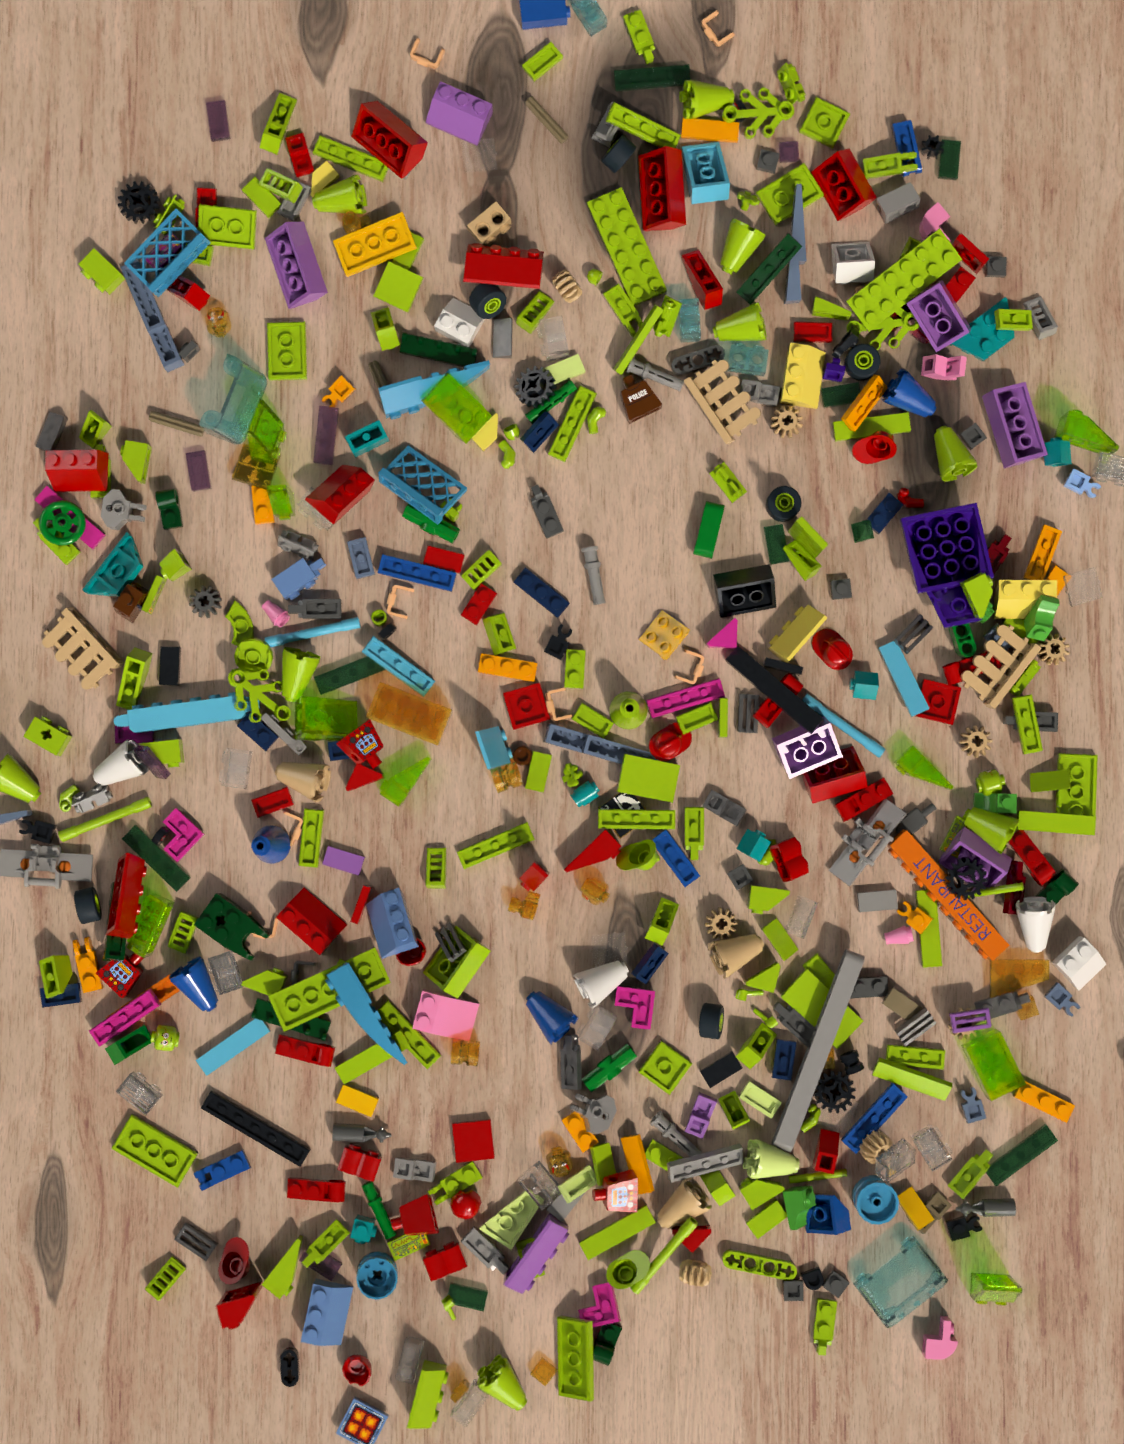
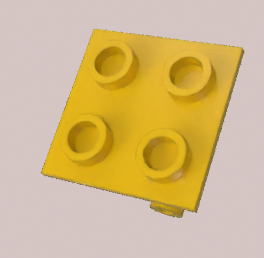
[638,610,690,660]

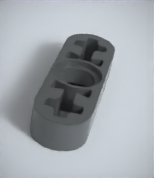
[671,345,725,376]

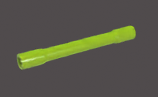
[58,797,152,842]
[630,1216,698,1294]

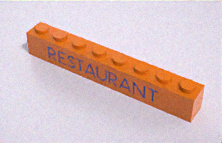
[887,829,1010,961]

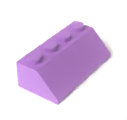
[265,221,328,309]
[982,382,1048,469]
[503,1213,569,1294]

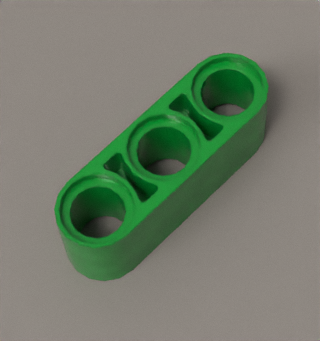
[693,501,725,559]
[948,623,976,658]

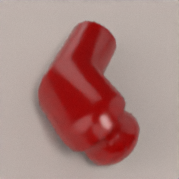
[897,488,924,508]

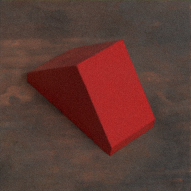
[346,764,385,791]
[671,1225,711,1253]

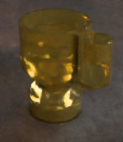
[342,211,371,234]
[508,891,541,921]

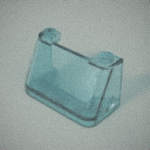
[199,354,267,445]
[853,1236,948,1328]

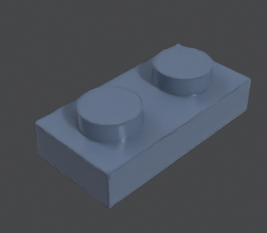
[347,537,375,579]

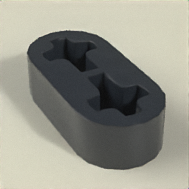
[280,1347,300,1387]

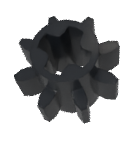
[921,135,945,160]

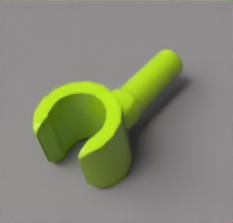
[735,989,764,1001]
[753,1008,778,1028]
[441,1295,456,1320]

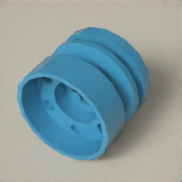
[356,1251,398,1300]

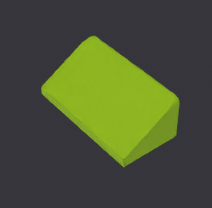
[483,613,516,655]
[1030,770,1071,792]
[761,918,799,961]

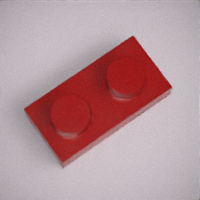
[461,583,497,626]

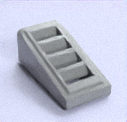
[1023,296,1058,340]

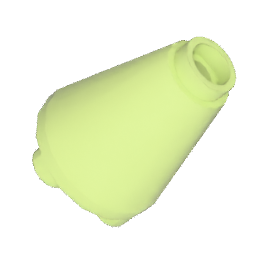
[742,1139,800,1179]

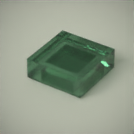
[851,520,874,543]

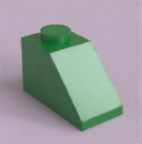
[105,1025,152,1065]

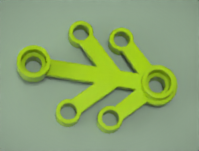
[722,87,794,139]
[846,308,920,351]
[228,668,291,723]

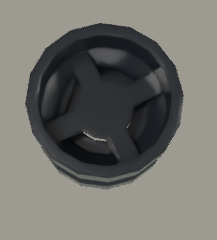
[839,1049,864,1075]

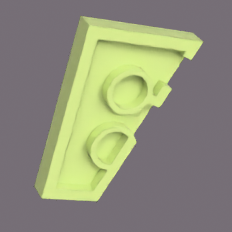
[479,1189,543,1250]

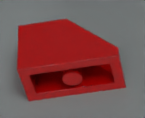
[167,276,210,311]

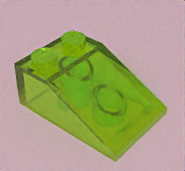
[421,373,492,444]
[247,399,287,465]
[1054,409,1119,457]
[295,696,357,741]
[970,1273,1023,1305]

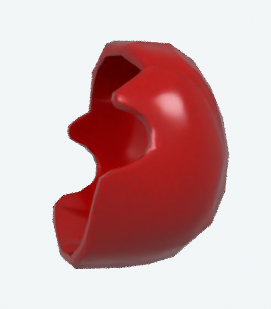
[396,937,426,966]
[450,1190,482,1219]
[342,1355,372,1386]

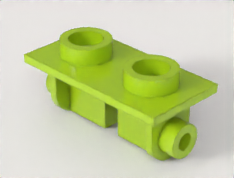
[777,63,806,105]
[153,195,185,235]
[653,295,682,337]
[709,462,747,503]
[1009,659,1041,697]

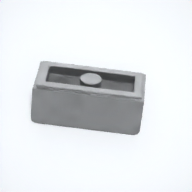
[493,318,513,358]
[36,412,68,451]

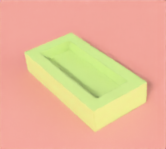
[545,354,586,385]
[739,1081,782,1119]
[557,1165,597,1203]

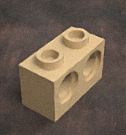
[467,201,511,246]

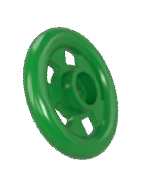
[39,500,86,546]

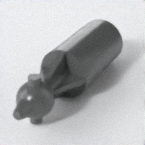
[332,1123,392,1143]
[956,1198,1016,1217]

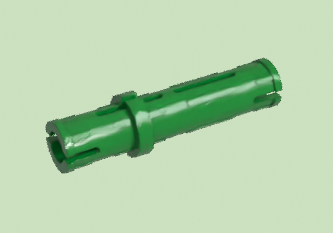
[525,380,577,424]
[361,1181,397,1239]

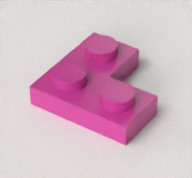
[163,808,205,862]
[614,986,655,1030]
[578,1282,621,1327]

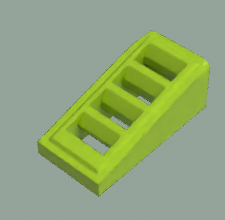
[258,168,303,203]
[516,291,555,334]
[811,296,852,321]
[783,540,822,581]
[461,550,502,590]
[426,848,446,889]
[167,911,199,954]
[145,1256,187,1301]

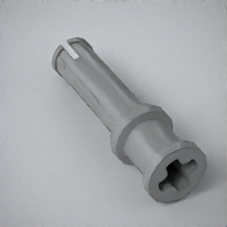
[626,357,684,392]
[581,546,606,605]
[649,1111,702,1157]

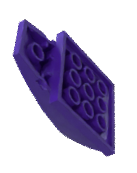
[900,503,994,628]

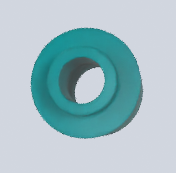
[570,781,600,807]

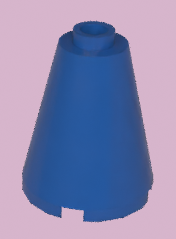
[882,369,937,417]
[251,825,291,864]
[169,956,218,1012]
[526,991,578,1045]

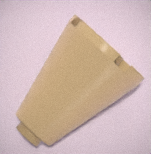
[275,762,331,802]
[708,934,764,979]
[657,1178,712,1229]

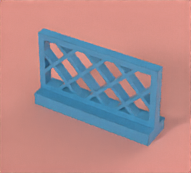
[124,209,211,297]
[378,445,467,525]

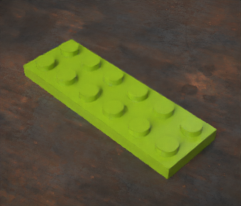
[587,187,667,306]
[846,228,962,332]
[268,947,391,1032]

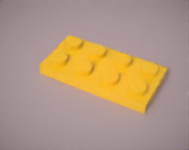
[333,212,417,277]

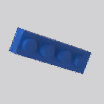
[378,554,457,592]
[841,1083,908,1154]

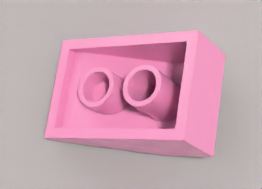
[412,989,479,1041]

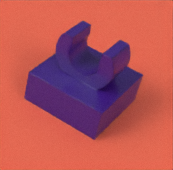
[823,357,846,382]

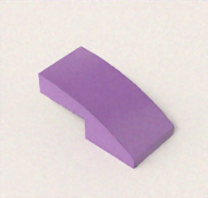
[685,1092,717,1139]

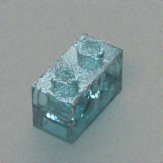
[571,0,607,37]
[679,298,701,342]
[727,343,769,377]

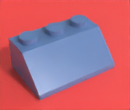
[366,888,419,959]
[301,1279,353,1346]

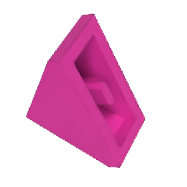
[706,618,738,649]

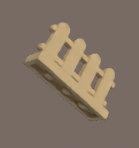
[684,359,761,444]
[42,607,125,690]
[961,625,1041,709]

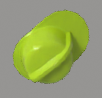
[616,839,660,871]
[606,1250,650,1289]

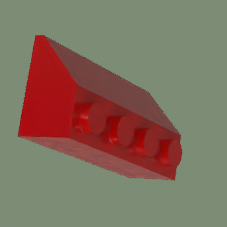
[351,101,428,179]
[638,146,686,231]
[463,243,544,289]
[106,852,147,939]

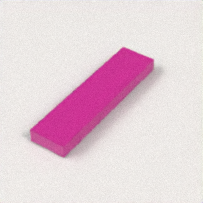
[35,486,106,550]
[646,678,725,718]
[89,989,162,1047]

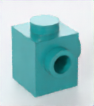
[1043,437,1072,467]
[849,671,879,700]
[736,829,771,862]
[350,1214,378,1244]

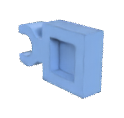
[1064,468,1101,498]

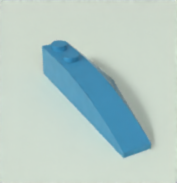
[378,360,490,420]
[325,962,407,1065]

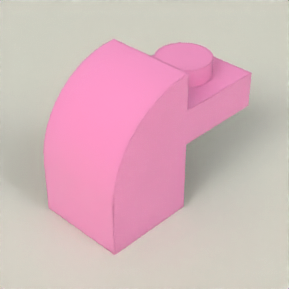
[919,202,951,242]
[921,354,967,380]
[922,1316,958,1360]

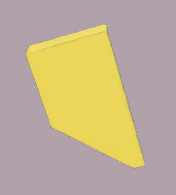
[311,161,340,198]
[470,413,498,452]

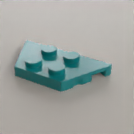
[950,297,1015,361]
[82,532,144,597]

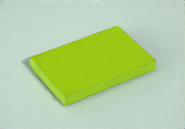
[755,163,824,226]
[198,204,257,249]
[267,322,307,381]
[616,754,680,803]

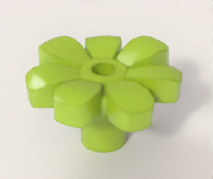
[737,191,760,211]
[562,763,583,788]

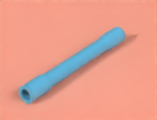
[265,617,361,648]
[802,693,886,758]

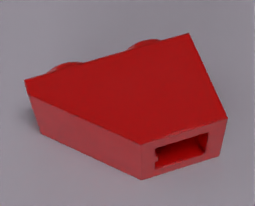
[812,1128,840,1175]

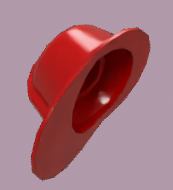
[852,431,897,464]
[812,629,853,670]
[649,723,692,761]
[218,1237,250,1285]

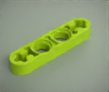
[722,1249,797,1280]

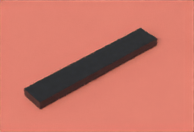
[725,646,824,734]
[201,1091,311,1167]

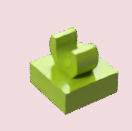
[439,499,462,523]

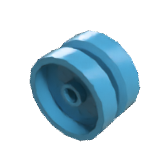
[852,1175,899,1225]

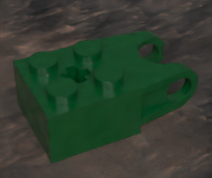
[194,893,270,961]

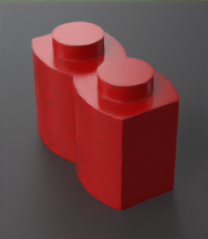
[770,837,809,882]
[337,1143,382,1182]
[422,1241,468,1281]

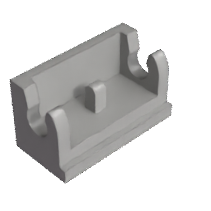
[592,102,620,148]
[876,182,920,224]

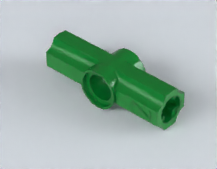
[402,504,460,544]
[582,1043,637,1092]

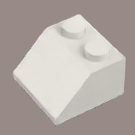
[831,242,875,284]
[434,298,485,348]
[1051,936,1106,991]

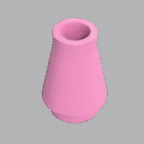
[262,600,290,627]
[884,925,914,944]

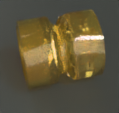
[490,762,523,793]
[451,1039,480,1067]

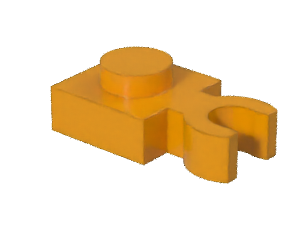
[321,375,356,410]
[897,901,934,934]

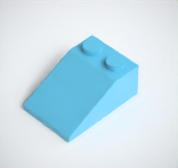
[682,142,730,204]
[475,726,513,770]

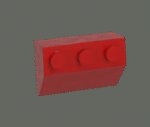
[811,149,877,221]
[45,450,109,492]
[305,464,375,525]
[802,746,868,804]
[276,887,347,955]
[216,1281,263,1330]

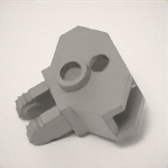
[101,489,147,530]
[570,1093,617,1134]

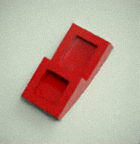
[285,133,314,178]
[195,188,217,227]

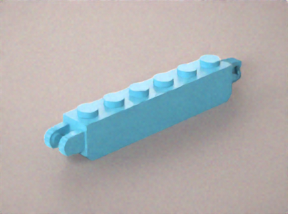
[113,692,260,733]

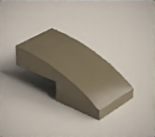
[882,987,923,1021]
[909,1192,952,1234]

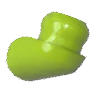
[587,407,606,434]
[498,440,516,469]
[59,784,80,812]
[757,839,776,866]
[801,1104,821,1133]

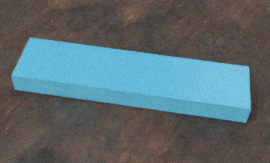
[362,636,435,697]
[878,641,929,717]
[196,1019,271,1076]

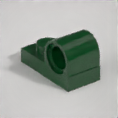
[155,488,183,530]
[1036,869,1079,905]
[593,1323,622,1366]

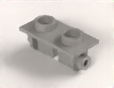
[278,530,319,561]
[71,784,113,813]

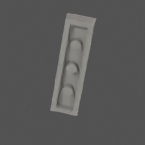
[667,1143,743,1183]

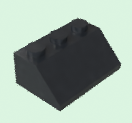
[713,564,777,618]

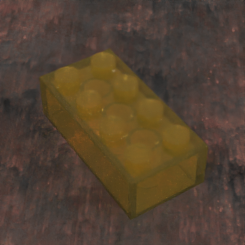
[366,682,453,746]

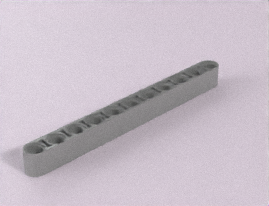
[772,949,865,1152]

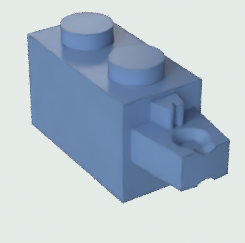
[271,558,326,600]

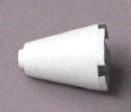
[93,740,149,786]
[1016,896,1055,953]
[573,960,629,1008]

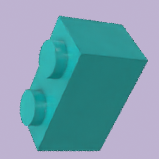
[345,420,389,458]

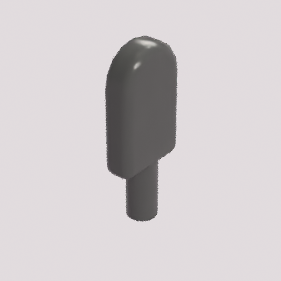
[896,803,937,835]

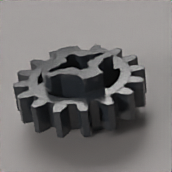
[118,181,160,224]
[514,366,556,408]
[944,857,988,900]
[814,1070,856,1113]

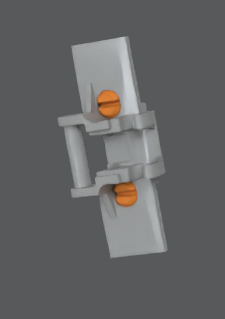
[829,799,907,886]
[0,844,93,889]

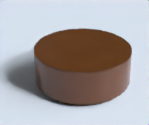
[513,746,532,766]

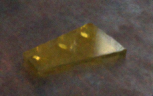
[990,959,1049,998]

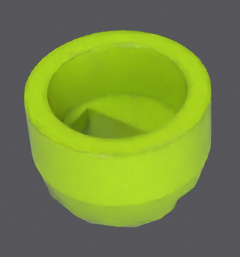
[587,269,603,286]
[503,424,520,440]
[371,610,387,626]

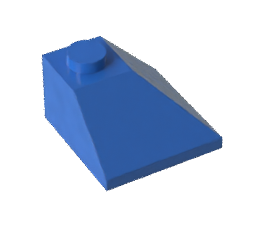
[805,1194,851,1235]

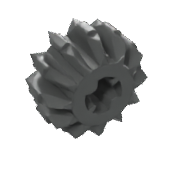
[189,586,222,618]

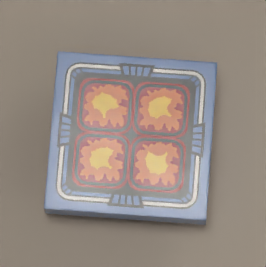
[336,1396,389,1444]

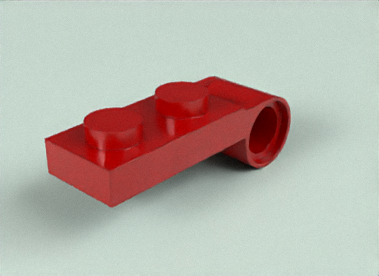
[942,651,1002,685]
[752,672,804,728]
[834,777,893,822]
[1008,830,1057,886]
[275,1034,335,1067]
[287,1177,346,1202]

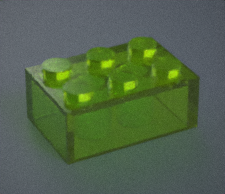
[961,1029,1026,1101]

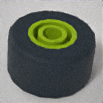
[601,135,636,173]
[469,283,507,319]
[845,344,880,380]
[766,486,802,522]
[74,887,102,924]
[699,1003,724,1039]

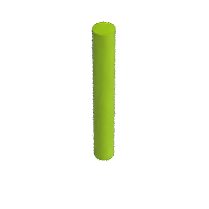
[965,883,1024,898]
[788,1169,847,1184]

